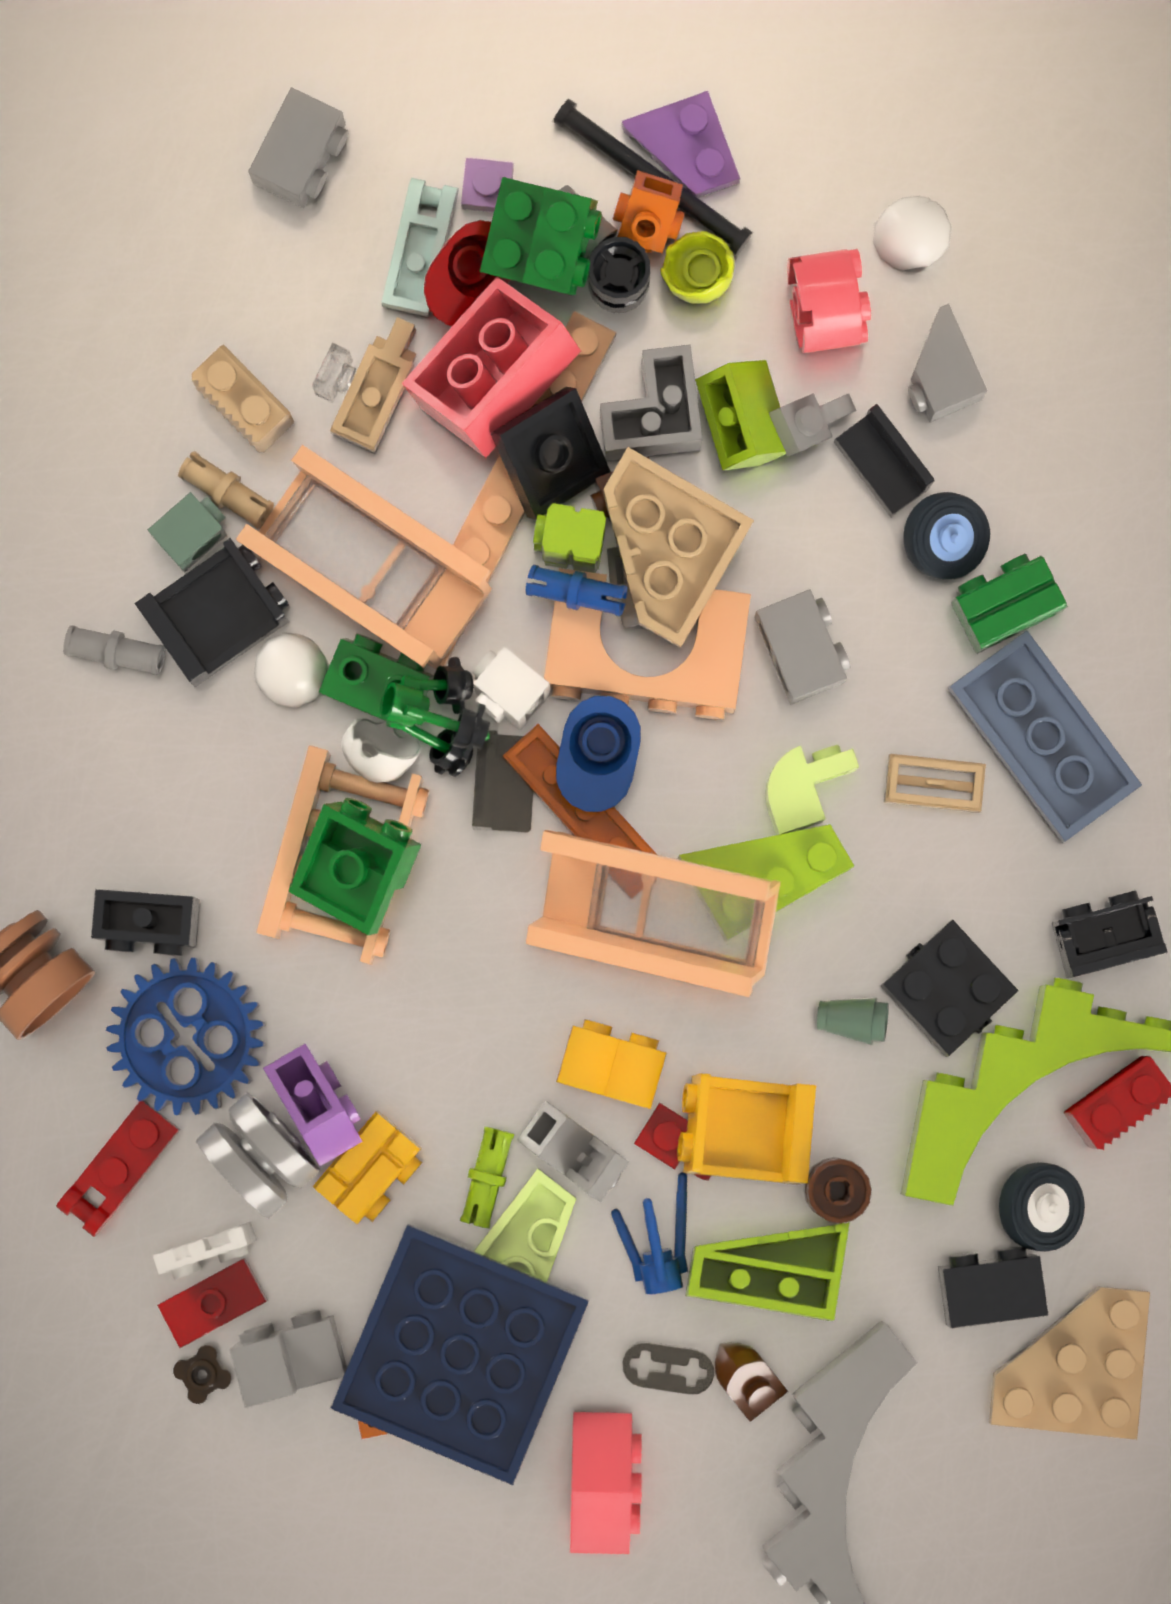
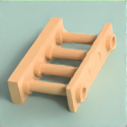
[256,745,429,965]

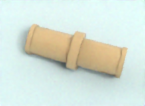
[178,451,274,529]

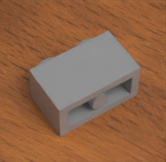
[248,87,348,208]
[754,589,851,705]

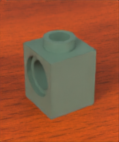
[147,492,227,573]

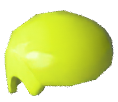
[660,231,735,304]

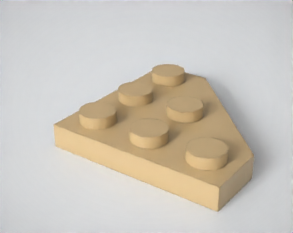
[603,447,754,647]
[989,1286,1150,1440]

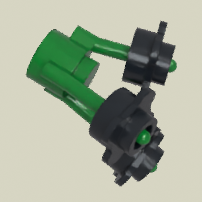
[380,657,490,777]

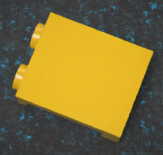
[677,1073,816,1185]

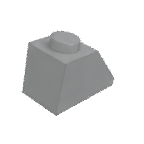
[908,304,987,422]

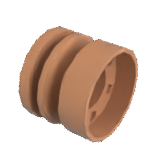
[0,910,95,1040]

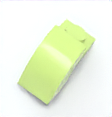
[765,745,859,835]

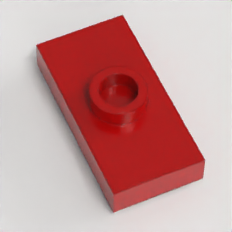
[157,1258,268,1348]

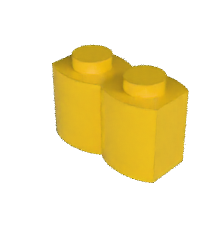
[556,1019,667,1109]

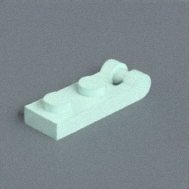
[381,178,458,317]

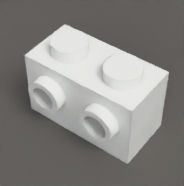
[473,646,551,730]

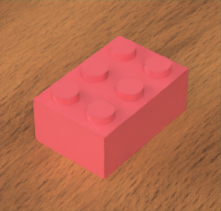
[401,277,581,458]

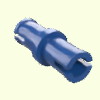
[525,565,628,617]

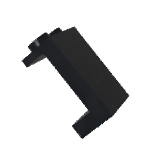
[134,538,290,687]

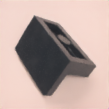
[834,404,935,517]

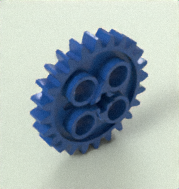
[106,958,266,1115]

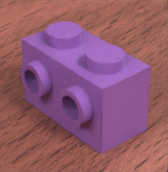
[263,1043,362,1166]

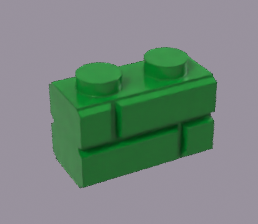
[951,553,1068,654]

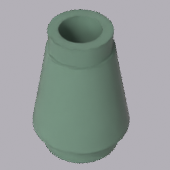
[817,997,889,1045]

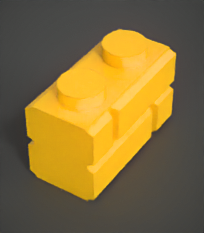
[312,1111,423,1224]

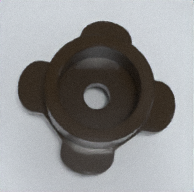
[173,1345,231,1404]

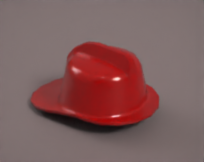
[424,220,510,326]

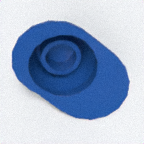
[556,696,641,812]

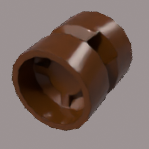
[803,1157,872,1224]

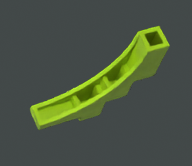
[900,978,1171,1206]

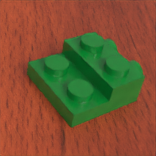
[480,177,602,296]
[288,798,422,936]

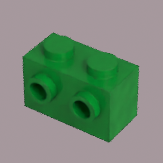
[319,633,434,721]

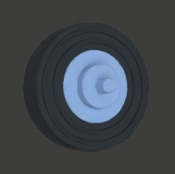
[903,492,990,580]

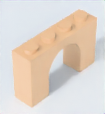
[544,568,751,720]

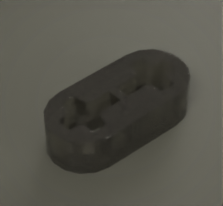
[622,1341,714,1395]

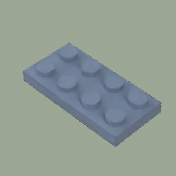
[948,630,1142,843]

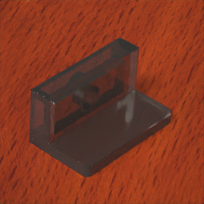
[472,730,533,833]

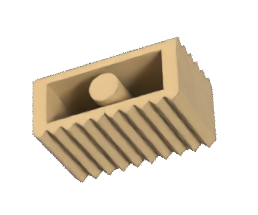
[192,344,294,452]

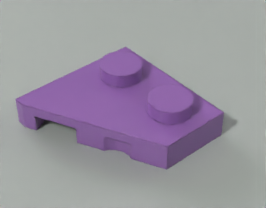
[622,91,740,198]

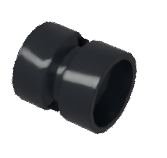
[588,237,650,313]

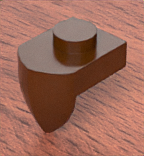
[715,1342,788,1422]

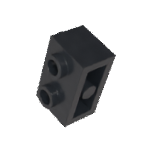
[91,889,200,956]

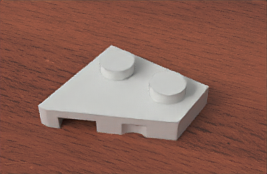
[153,1222,257,1279]

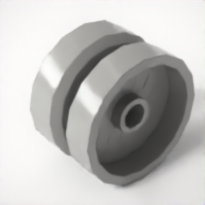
[196,1092,319,1219]

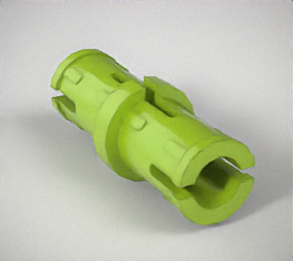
[460,1126,514,1229]

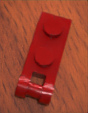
[56,1100,181,1237]

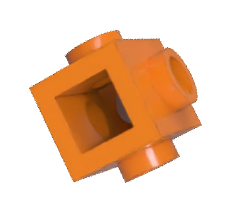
[612,170,685,253]

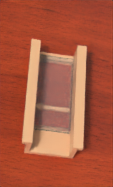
[236,445,492,668]
[526,830,780,997]

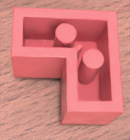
[570,1412,642,1554]

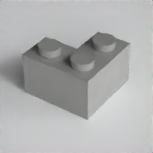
[600,344,703,461]
[230,1310,347,1408]

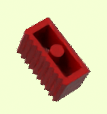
[1064,1056,1171,1150]

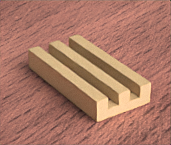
[884,754,986,813]

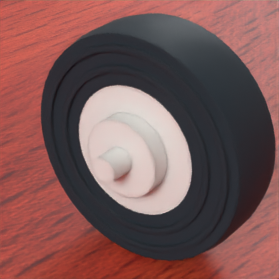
[999,1162,1085,1252]

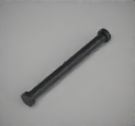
[553,98,753,256]

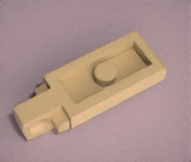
[330,317,417,453]

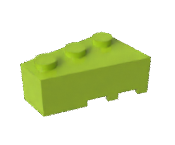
[677,824,855,942]
[685,1222,850,1321]

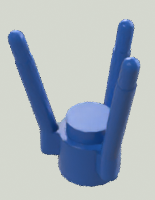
[611,1172,688,1294]

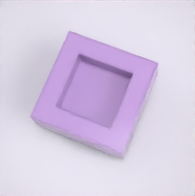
[461,158,514,212]

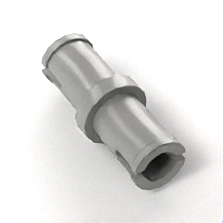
[63,625,165,675]

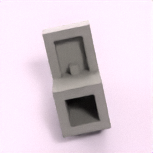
[517,1100,629,1202]

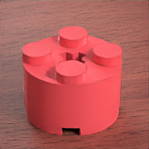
[787,249,871,354]

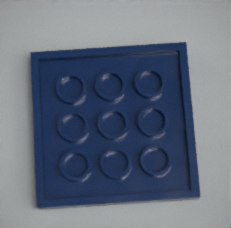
[330,1224,589,1486]

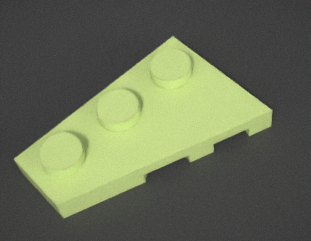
[474,1168,576,1282]

